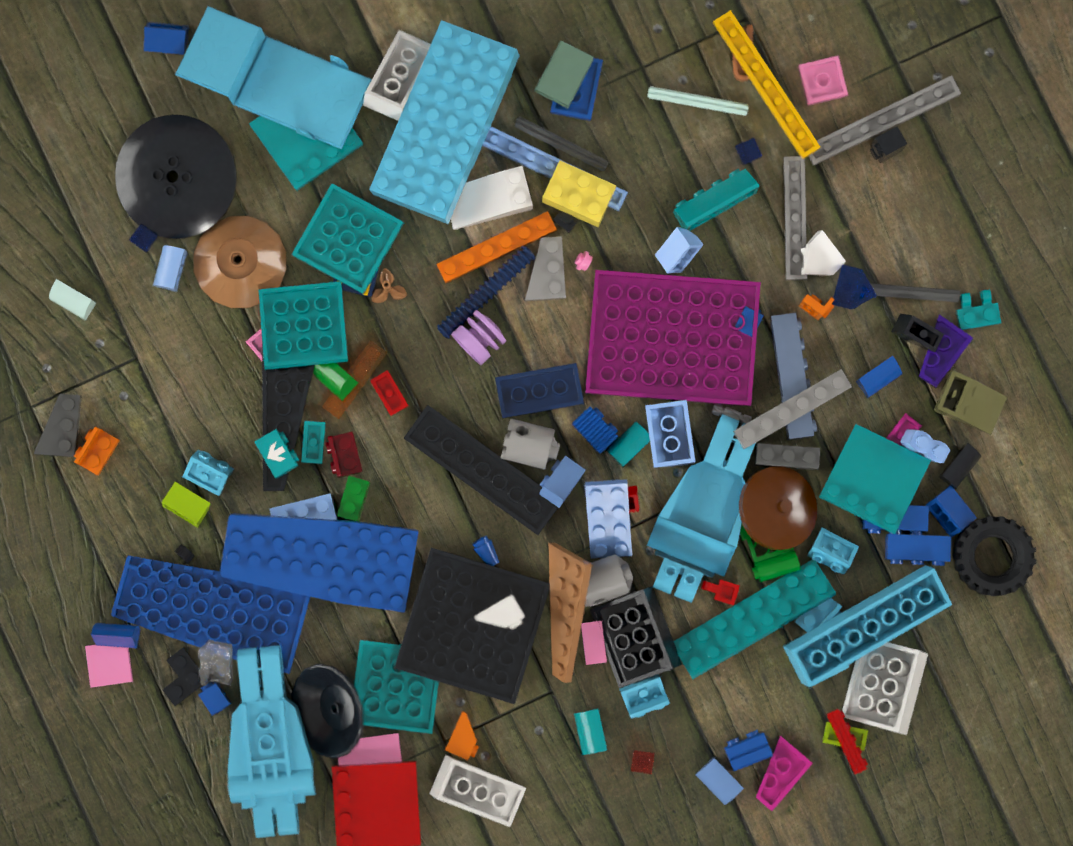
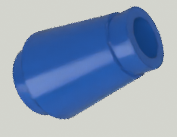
[472,535,500,566]

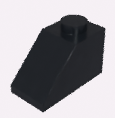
[891,313,944,352]

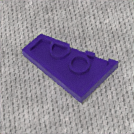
[919,314,973,388]

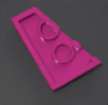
[756,736,813,811]

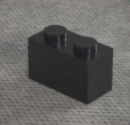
[870,126,907,163]

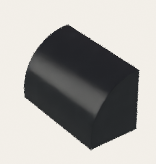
[939,443,981,490]

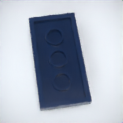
[495,363,584,419]

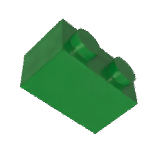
[337,476,370,521]

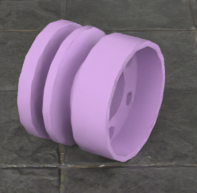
[451,310,506,365]

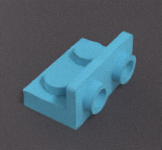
[182,450,234,496]
[807,528,859,574]
[794,598,842,633]

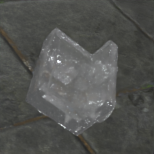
[198,640,233,686]

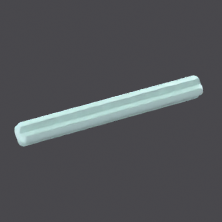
[648,86,749,116]

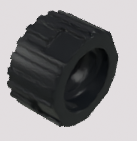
[174,544,194,563]

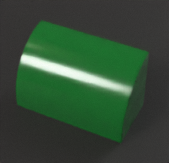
[314,363,358,401]

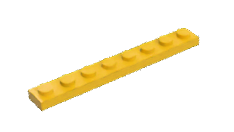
[713,10,820,159]

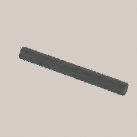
[515,117,608,171]
[857,282,960,302]

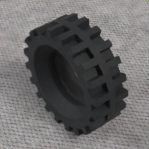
[953,516,1037,596]

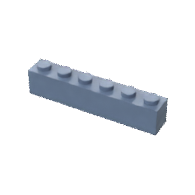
[770,313,817,441]

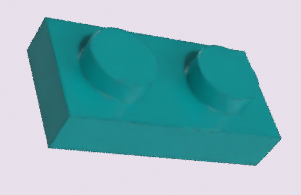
[301,421,326,464]

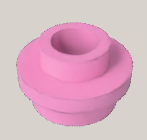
[575,251,593,271]

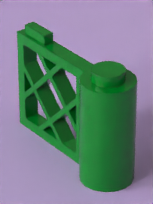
[740,524,801,582]

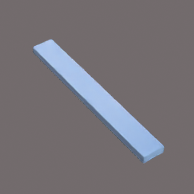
[482,127,628,211]

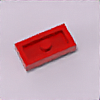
[370,370,409,416]

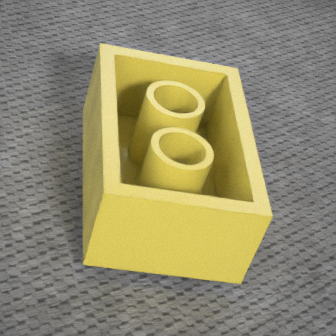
[542,160,616,227]

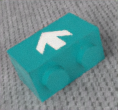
[255,429,299,478]

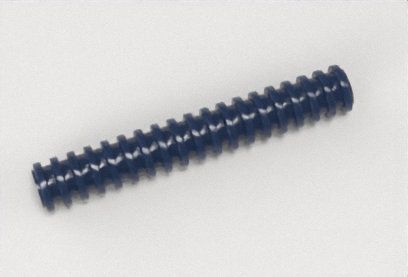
[437,245,535,339]

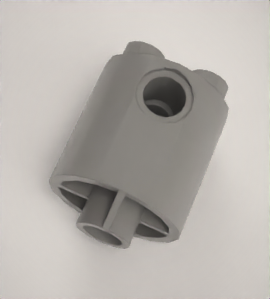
[501,419,560,470]
[585,554,633,607]

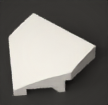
[801,230,846,277]

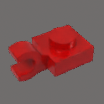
[701,579,740,606]

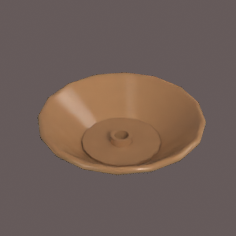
[194,216,286,308]

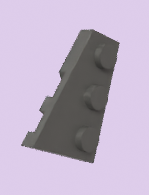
[34,394,82,457]

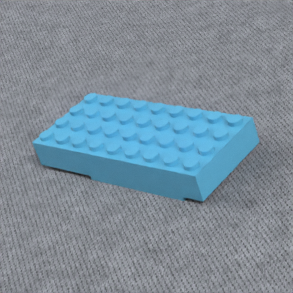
[369,20,519,224]

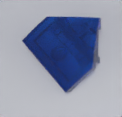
[832,264,877,310]

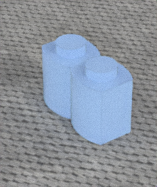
[900,429,950,463]

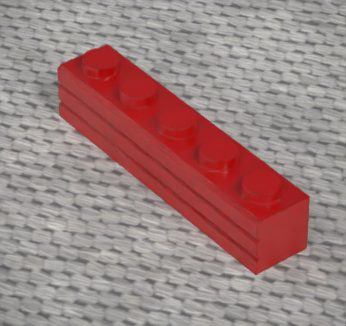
[826,708,868,774]

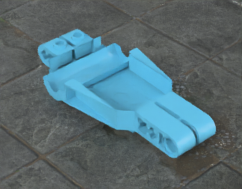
[647,414,756,603]
[228,645,316,838]

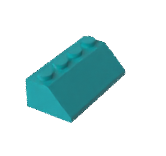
[673,168,759,231]

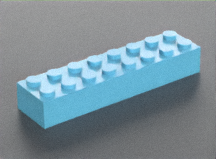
[783,565,952,687]

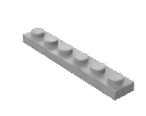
[783,156,807,280]
[733,369,852,449]

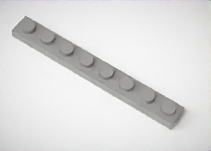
[808,76,961,166]

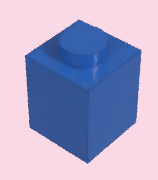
[735,306,764,337]
[199,682,232,716]

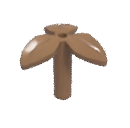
[371,268,407,303]

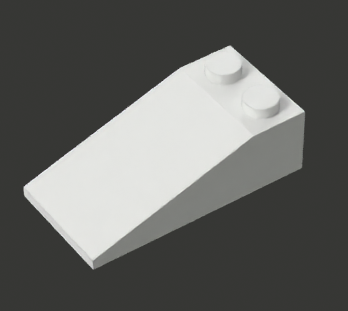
[363,30,431,121]
[451,166,533,230]
[429,755,526,827]

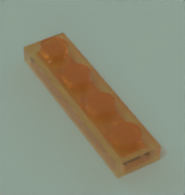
[322,340,388,419]

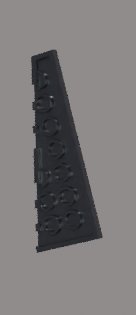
[262,344,315,491]

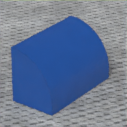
[144,22,189,55]
[856,356,902,398]
[926,485,977,537]
[91,623,141,648]

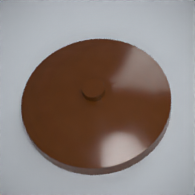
[739,466,817,550]

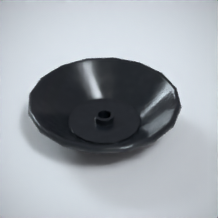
[291,664,364,759]

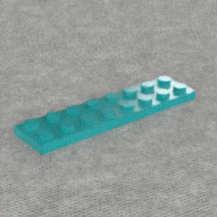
[674,559,836,680]

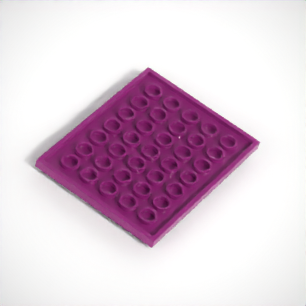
[585,270,761,406]

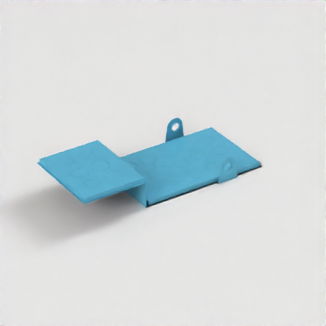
[175,6,372,149]

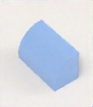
[655,227,703,273]
[153,246,187,292]

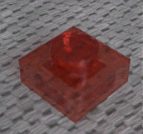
[631,750,655,774]

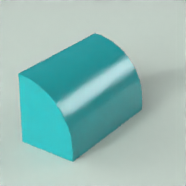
[606,421,650,468]
[574,709,607,755]

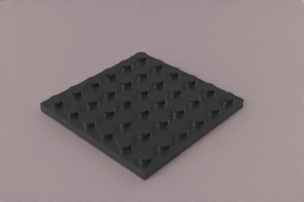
[394,548,550,704]

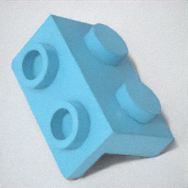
[620,674,670,718]

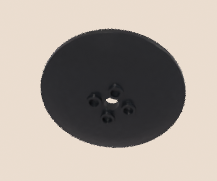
[115,115,237,239]

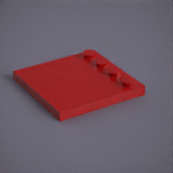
[332,761,421,846]

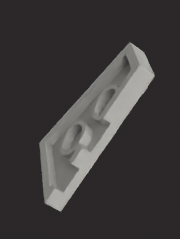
[525,236,566,301]

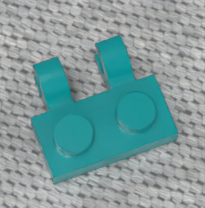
[956,289,1001,330]

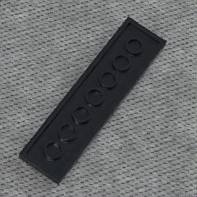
[404,405,558,535]

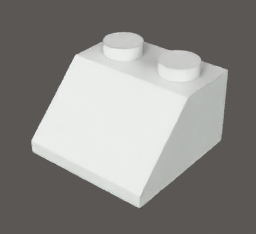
[474,595,525,629]

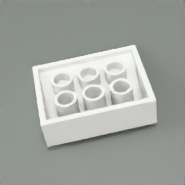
[842,642,928,735]

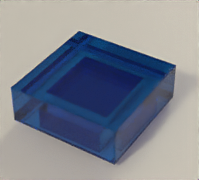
[735,138,762,165]
[129,224,159,253]

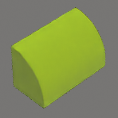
[162,482,210,528]

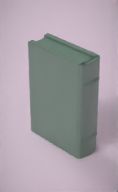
[534,41,594,108]

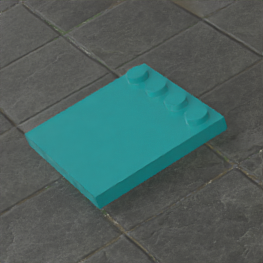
[249,116,364,191]
[291,184,404,294]
[259,281,348,370]
[819,424,931,534]
[354,640,439,734]

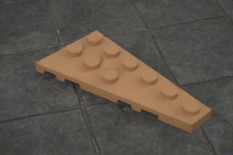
[549,543,592,683]

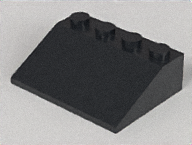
[590,586,682,688]

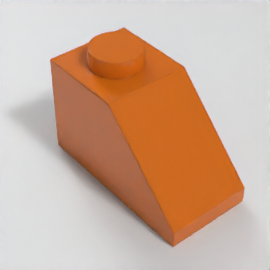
[445,711,479,760]

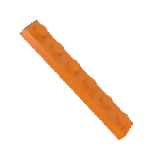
[436,211,557,284]

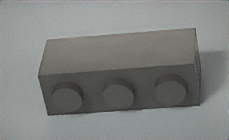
[754,443,820,470]

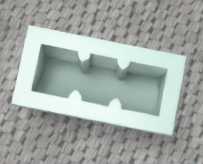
[49,279,96,321]

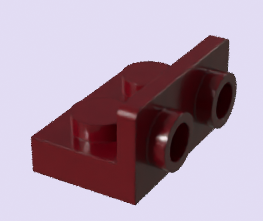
[325,431,363,478]

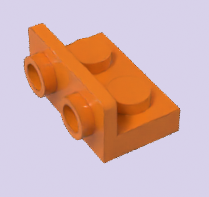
[799,294,835,320]
[74,426,120,476]

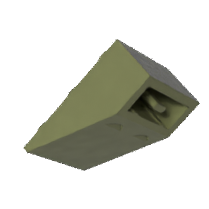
[933,371,1007,435]

